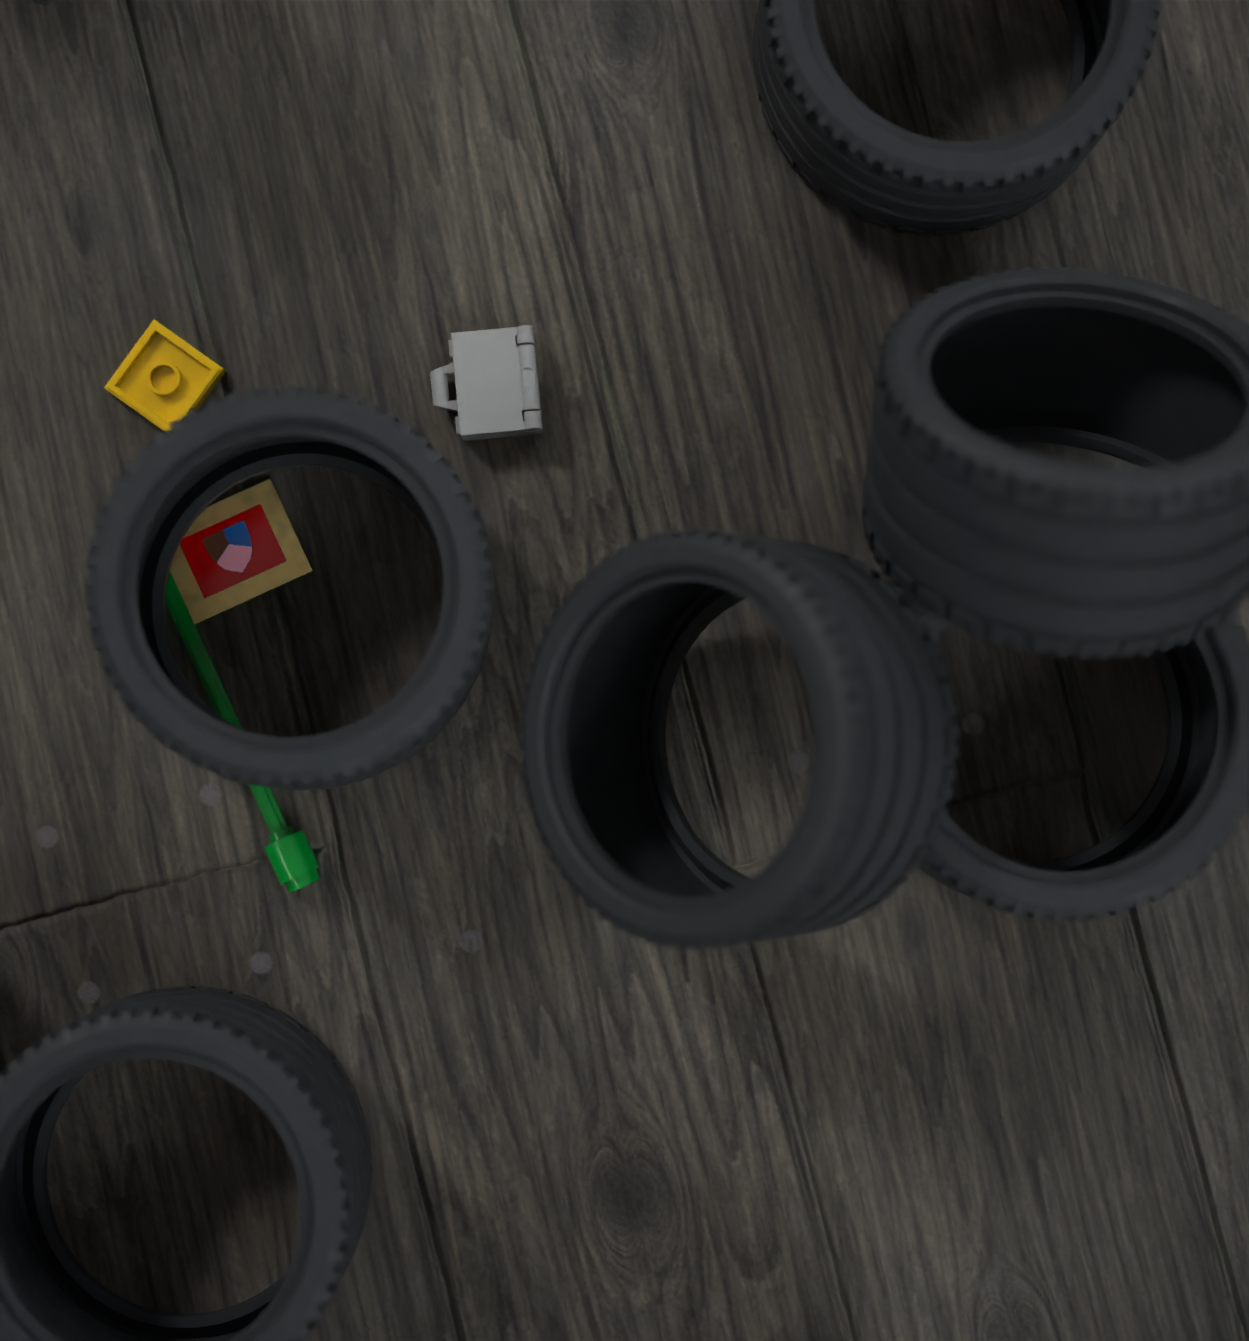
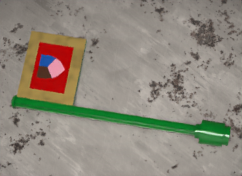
[165,479,321,893]

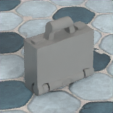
[430,325,543,441]

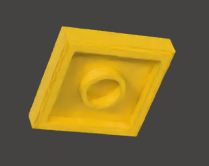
[104,319,226,432]

